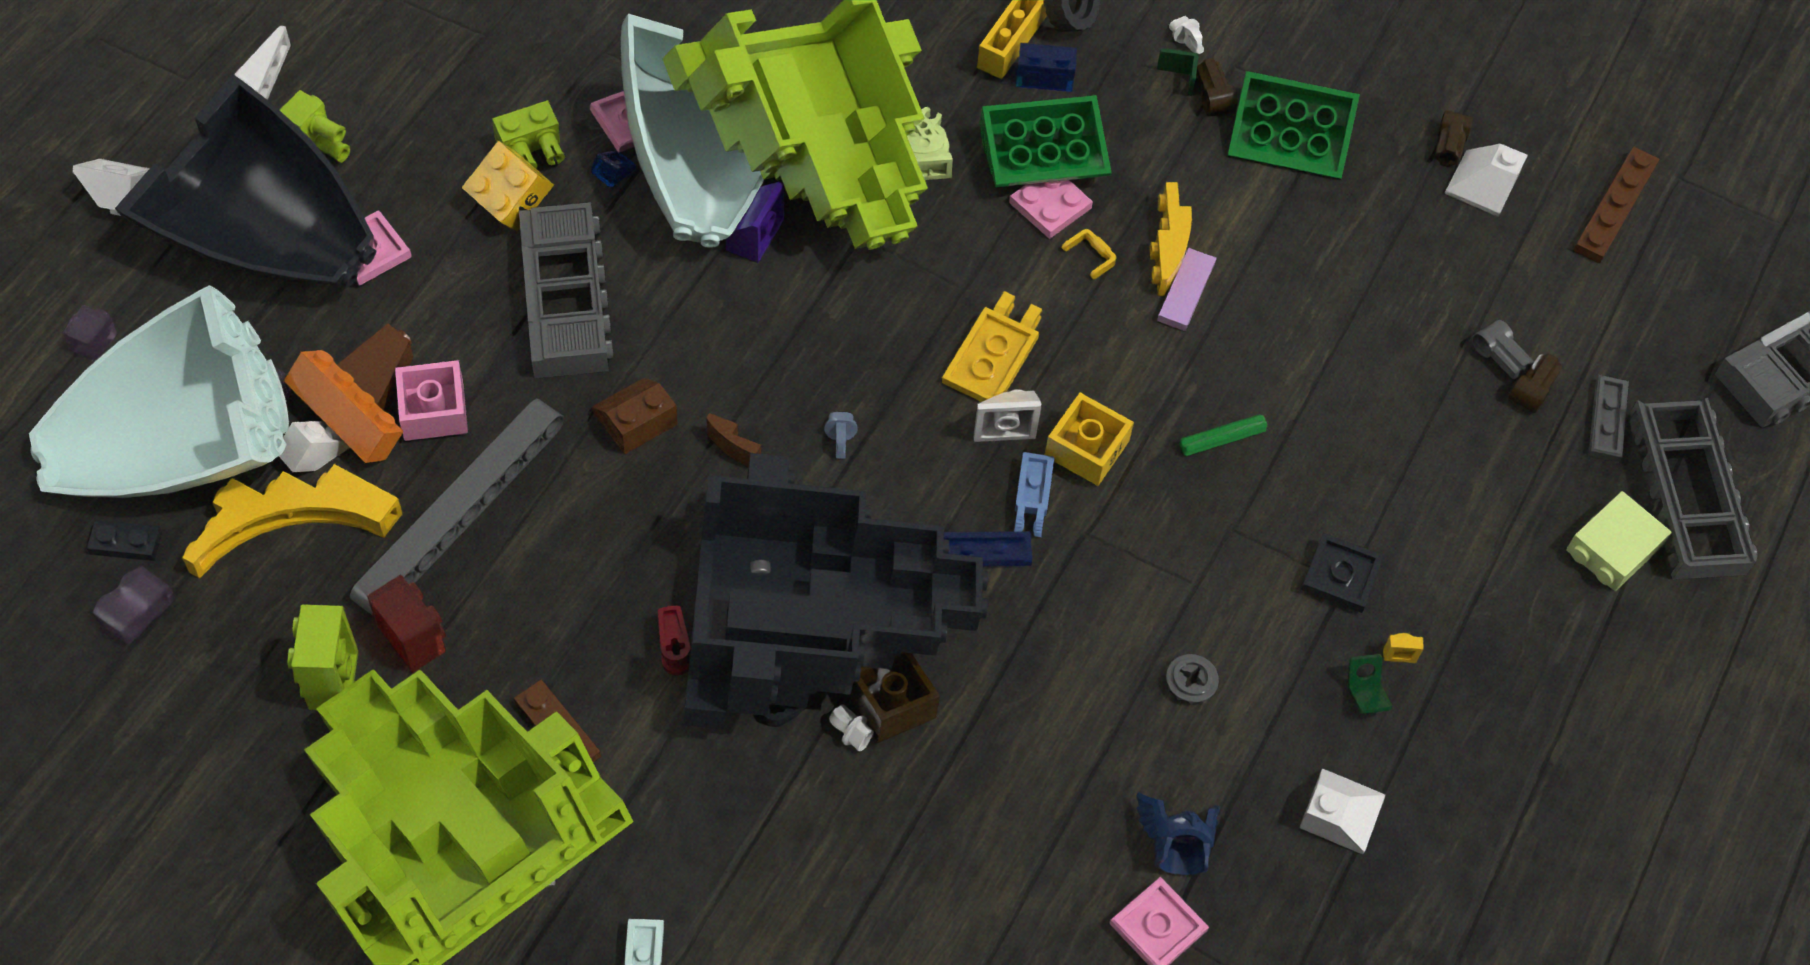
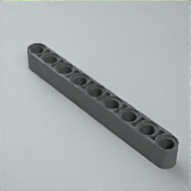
[350,399,564,618]

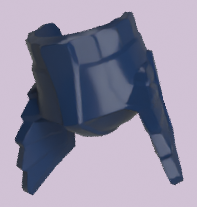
[1136,792,1220,875]

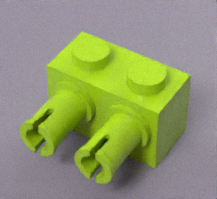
[280,90,350,162]
[492,100,565,169]

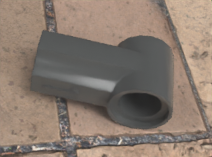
[1472,320,1534,380]

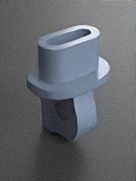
[824,412,858,458]

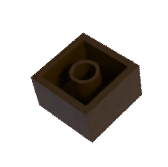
[847,652,940,743]

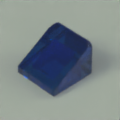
[591,149,636,187]

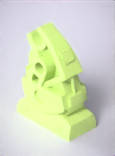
[907,107,953,180]

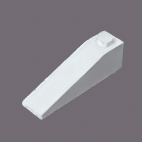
[234,26,291,100]

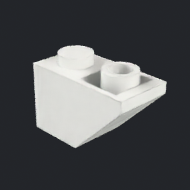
[279,421,350,472]

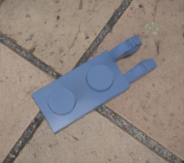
[1014,452,1054,537]

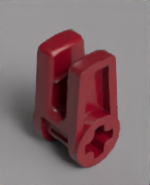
[658,605,691,675]

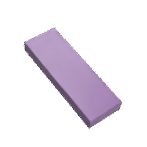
[1157,248,1216,331]

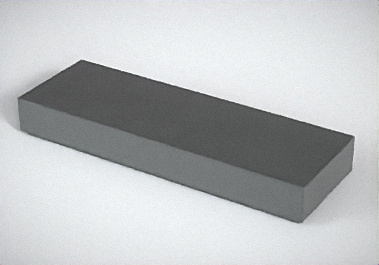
[1588,375,1629,463]

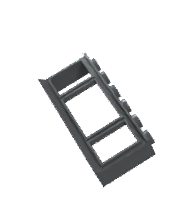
[1627,398,1757,579]

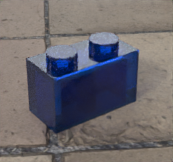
[1016,43,1077,92]

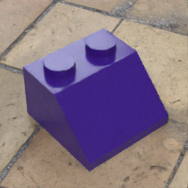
[726,182,784,263]

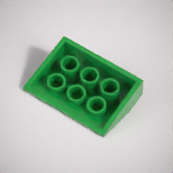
[1228,71,1360,179]
[979,95,1112,187]

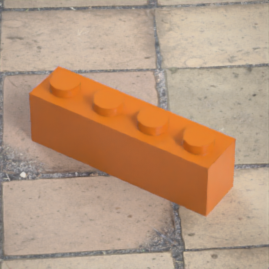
[284,350,404,463]

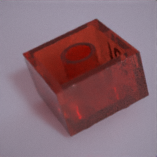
[367,574,446,673]

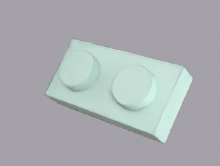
[625,919,664,965]

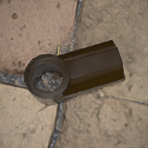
[1196,58,1238,114]
[1435,110,1473,167]
[1509,354,1563,413]

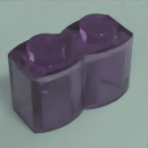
[93,566,175,644]

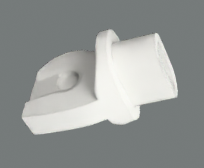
[1169,16,1204,54]
[829,704,874,751]

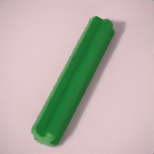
[1179,414,1267,456]

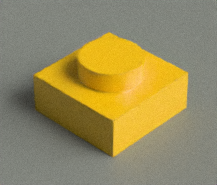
[1383,633,1423,663]

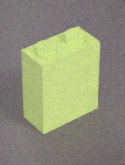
[1566,491,1672,591]

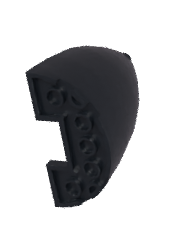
[115,74,377,288]

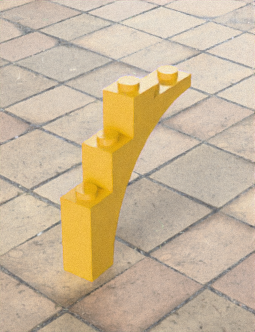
[182,464,403,578]

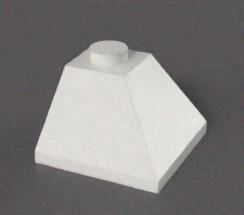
[1445,144,1527,217]
[73,159,149,216]
[973,390,1041,442]
[1299,769,1385,854]

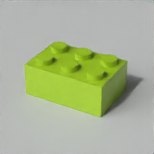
[288,605,358,710]

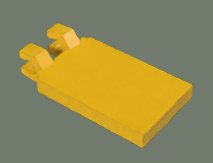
[942,291,1042,402]

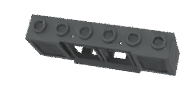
[519,202,613,378]
[1715,311,1810,428]

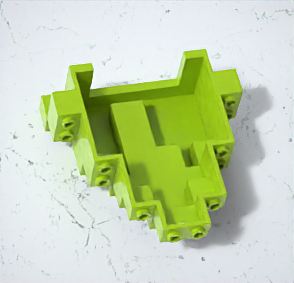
[662,0,928,250]
[304,669,633,965]

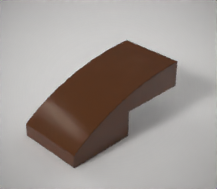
[706,413,761,467]

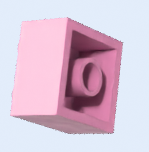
[395,360,468,441]

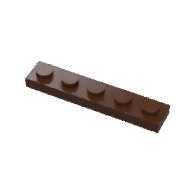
[1573,146,1660,264]

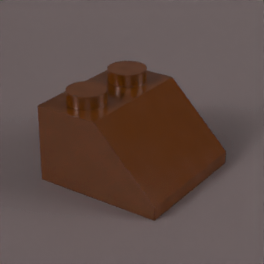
[591,378,678,454]

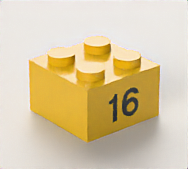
[462,141,554,231]
[1045,393,1134,486]

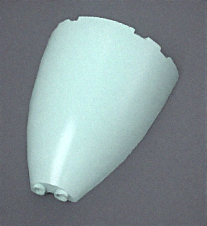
[621,14,764,247]
[29,285,289,498]

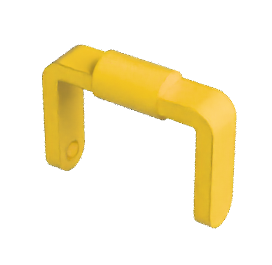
[1062,229,1116,279]

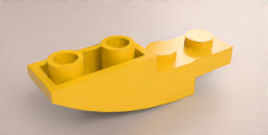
[1150,182,1192,296]

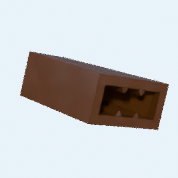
[337,323,413,412]

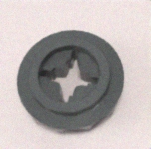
[1165,654,1219,705]

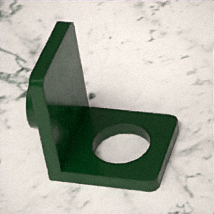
[1157,48,1199,96]
[1347,654,1392,714]

